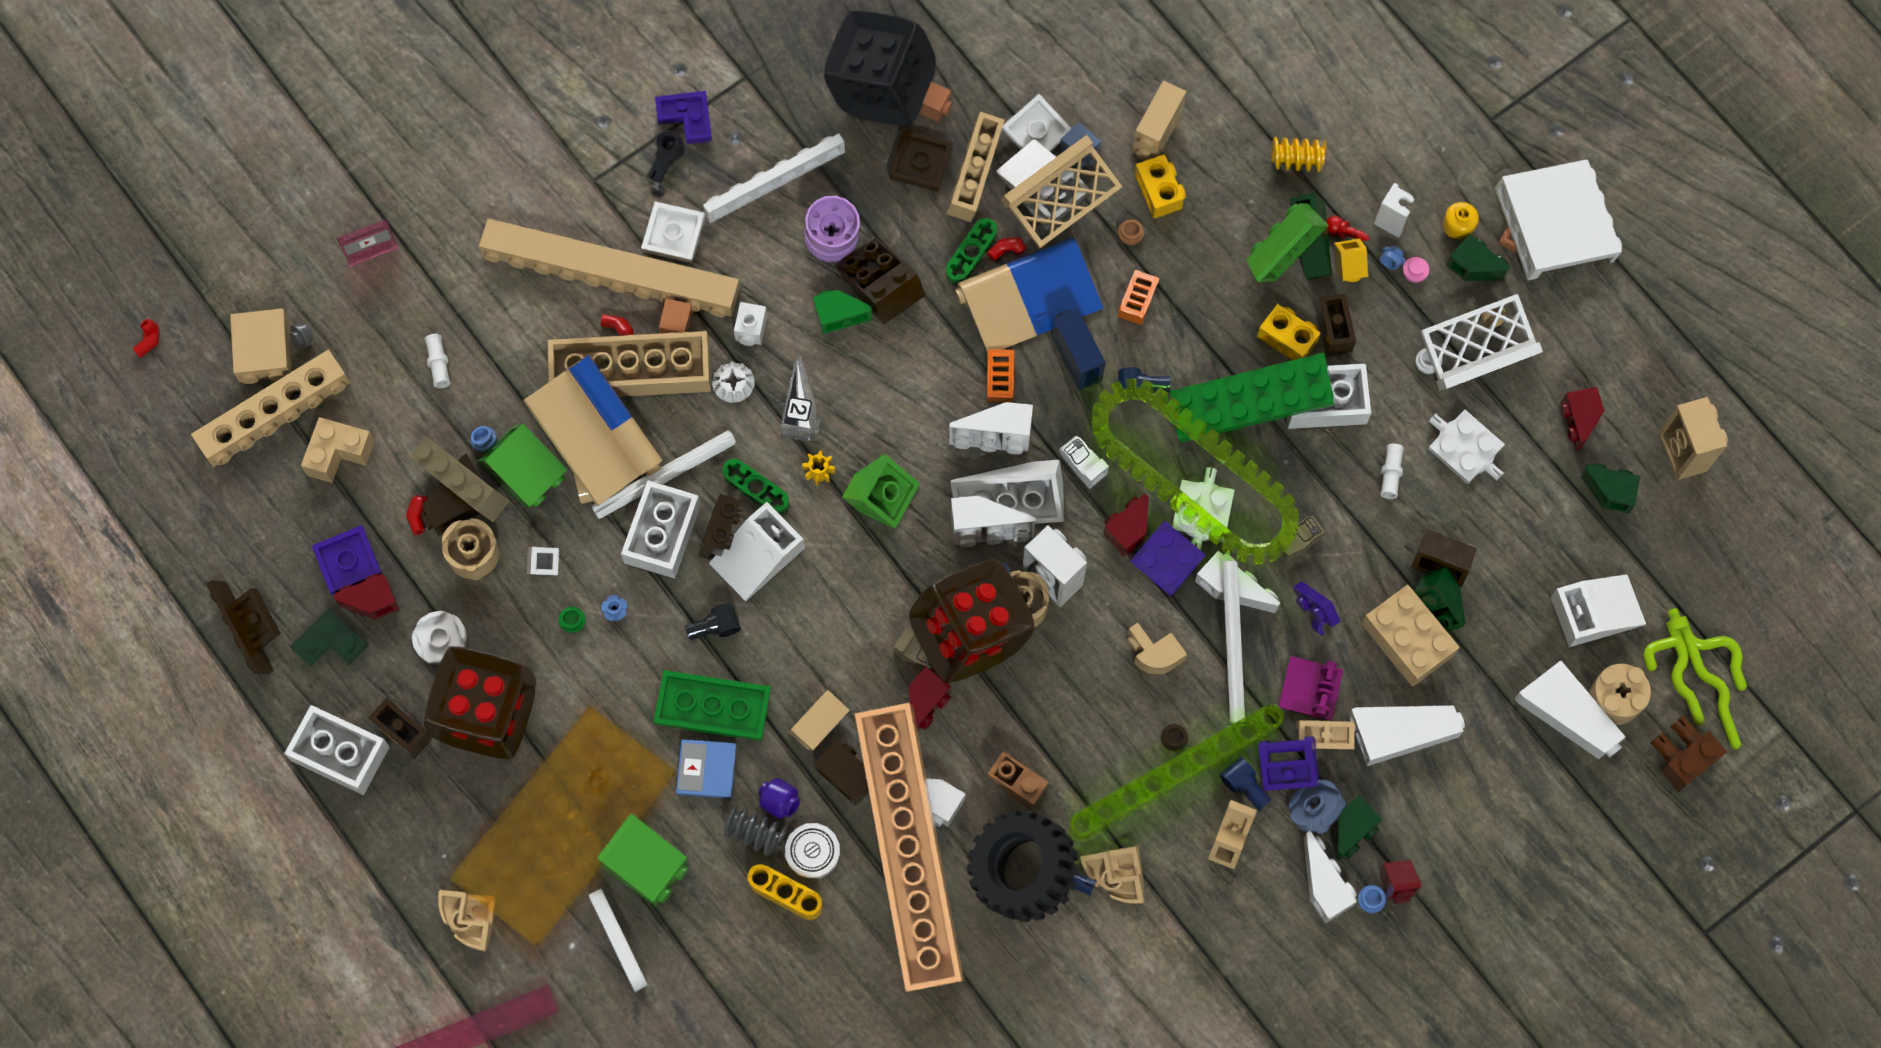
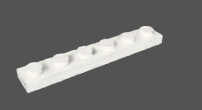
[703,134,845,223]

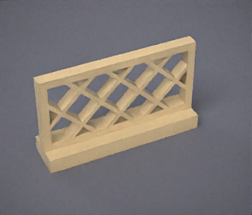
[1001,135,1122,249]

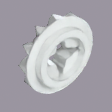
[712,361,755,403]

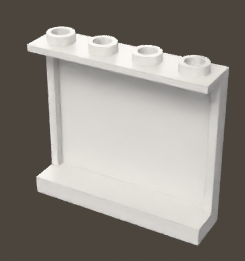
[1495,159,1622,280]

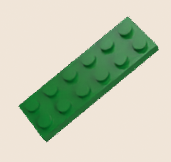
[1170,353,1336,443]

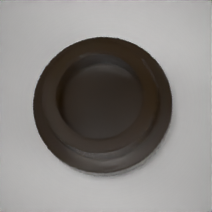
[1161,724,1188,752]

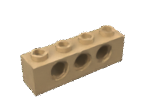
[946,111,1004,222]

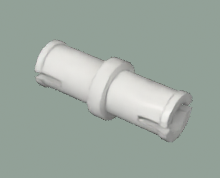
[425,334,451,388]
[1380,443,1404,499]

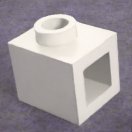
[734,302,767,346]

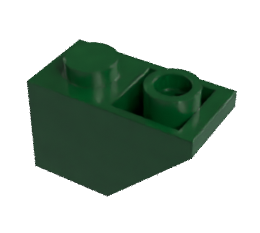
[1446,234,1510,282]
[1581,463,1640,514]
[1414,566,1465,632]
[1335,795,1382,861]

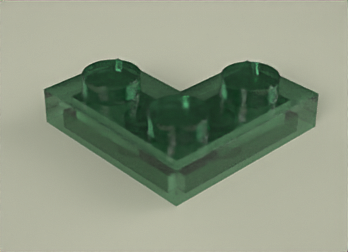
[290,608,368,667]

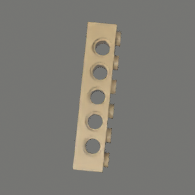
[191,349,350,467]

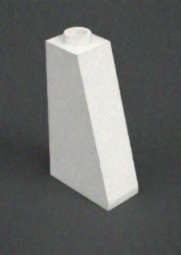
[1515,661,1625,759]
[1348,706,1465,766]

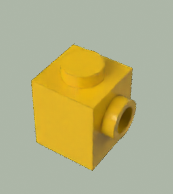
[1334,238,1369,282]

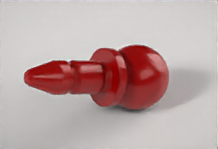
[1327,216,1369,241]

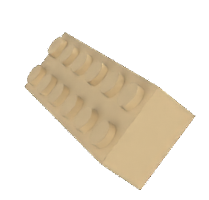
[548,331,711,397]

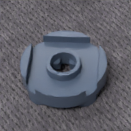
[1289,780,1346,834]

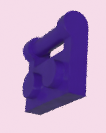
[1258,736,1320,791]

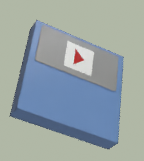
[676,739,737,799]

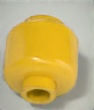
[1442,202,1479,240]

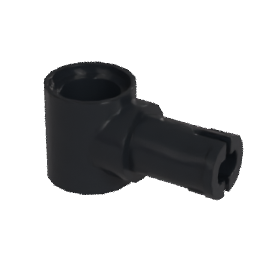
[646,131,685,184]
[685,603,741,641]

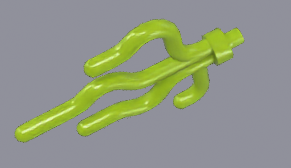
[1643,608,1747,749]

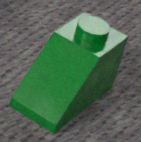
[813,290,873,335]

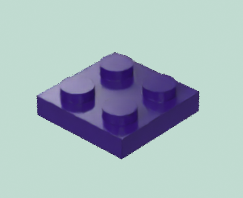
[1130,521,1206,597]
[312,525,382,596]

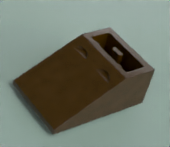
[835,237,926,325]

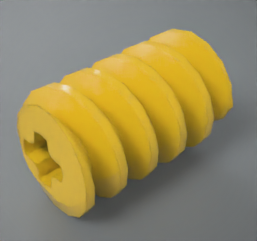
[1271,137,1326,172]

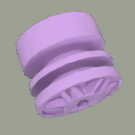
[804,196,860,262]

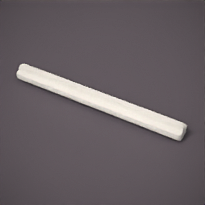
[592,431,736,518]
[1223,561,1245,723]

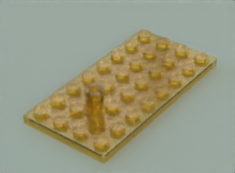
[449,707,676,947]

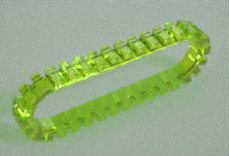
[1091,378,1299,565]

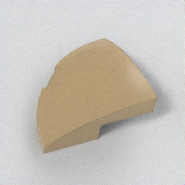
[1080,846,1145,904]
[438,890,498,951]

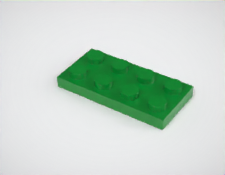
[653,670,771,742]

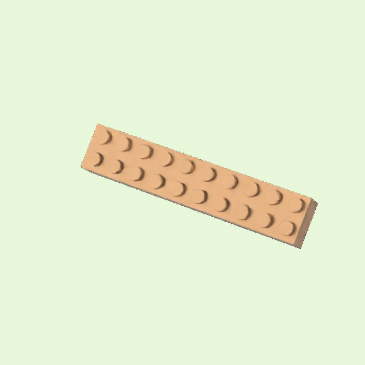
[855,703,964,992]

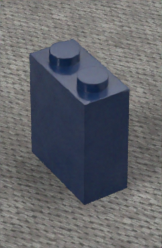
[1052,308,1106,391]

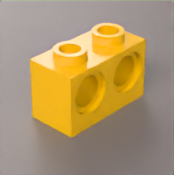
[1134,154,1186,219]
[1257,304,1321,360]

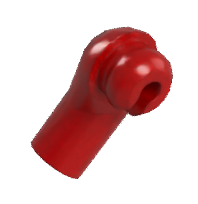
[986,236,1026,262]
[600,314,634,336]
[132,319,160,359]
[406,495,428,535]

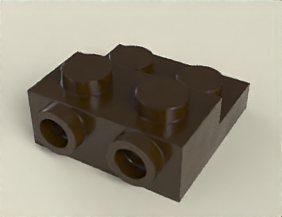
[698,494,742,559]

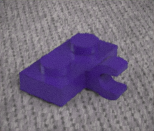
[1293,581,1341,636]

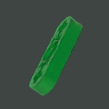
[946,218,997,285]
[722,459,789,515]

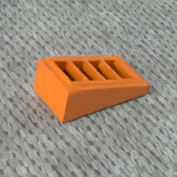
[1118,270,1160,325]
[987,349,1014,402]

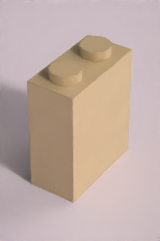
[1132,80,1186,161]
[230,308,292,384]

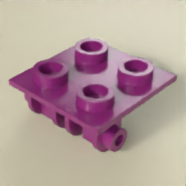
[1278,656,1344,721]

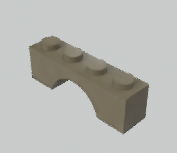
[410,436,510,522]

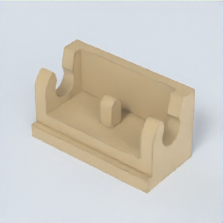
[788,690,850,751]
[1296,720,1355,749]

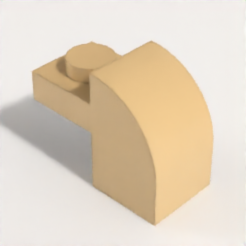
[1127,623,1187,675]
[1208,800,1257,869]

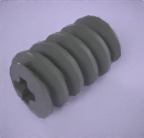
[724,805,787,857]

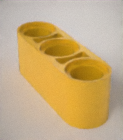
[748,864,823,920]

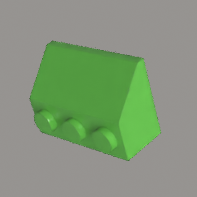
[1246,203,1329,282]

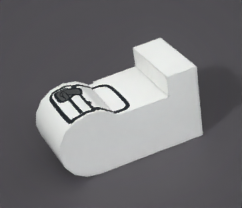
[1059,436,1109,489]

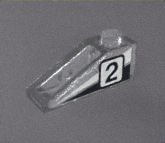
[780,355,821,442]

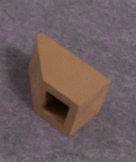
[987,752,1049,811]

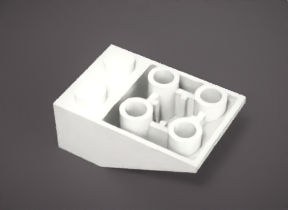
[996,139,1089,229]
[949,402,1033,455]
[951,496,1036,548]
[709,502,805,602]
[1551,575,1646,647]

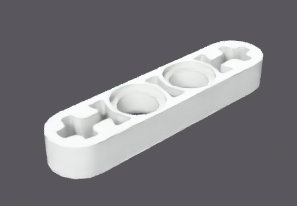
[589,889,648,992]

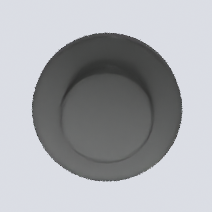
[289,323,314,348]

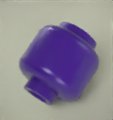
[758,778,801,819]

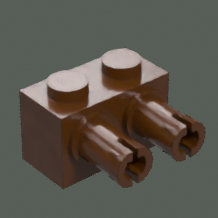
[1650,715,1727,792]

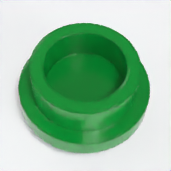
[558,606,586,634]

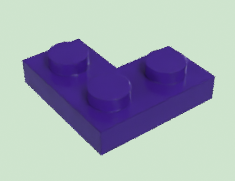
[655,91,712,144]

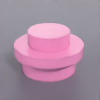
[1403,257,1429,283]

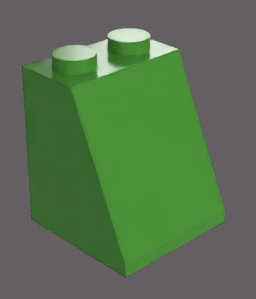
[477,423,567,507]
[597,814,689,907]

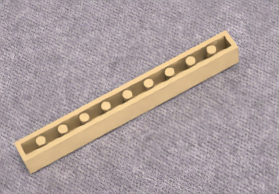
[479,218,740,318]

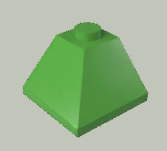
[842,455,920,529]

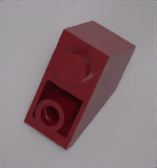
[1560,387,1604,451]
[1103,493,1149,557]
[333,574,400,620]
[908,667,952,732]
[1379,859,1421,904]

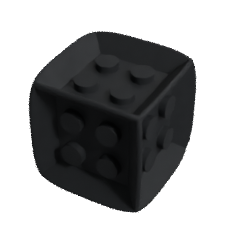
[824,11,936,126]

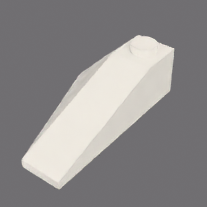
[950,460,1064,524]

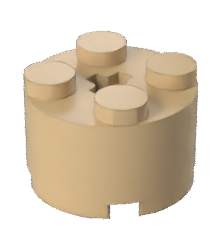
[442,518,501,580]
[1010,570,1049,627]
[1589,664,1651,725]

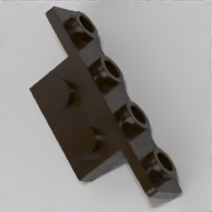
[206,581,281,674]

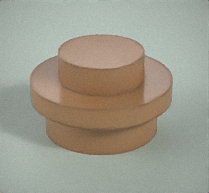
[1118,219,1144,245]

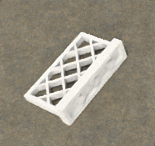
[1420,294,1543,391]

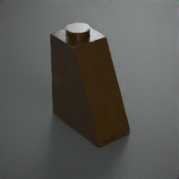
[422,453,481,536]

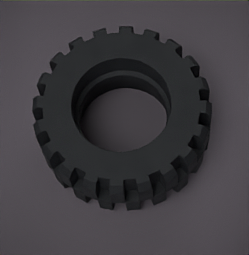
[967,810,1080,922]

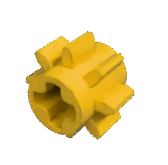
[802,450,835,486]

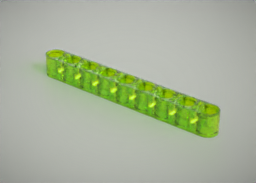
[1069,704,1284,842]

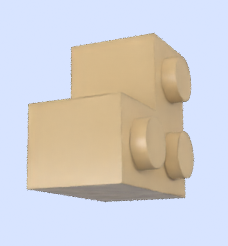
[301,417,375,483]

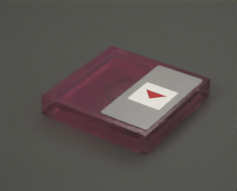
[337,220,399,267]

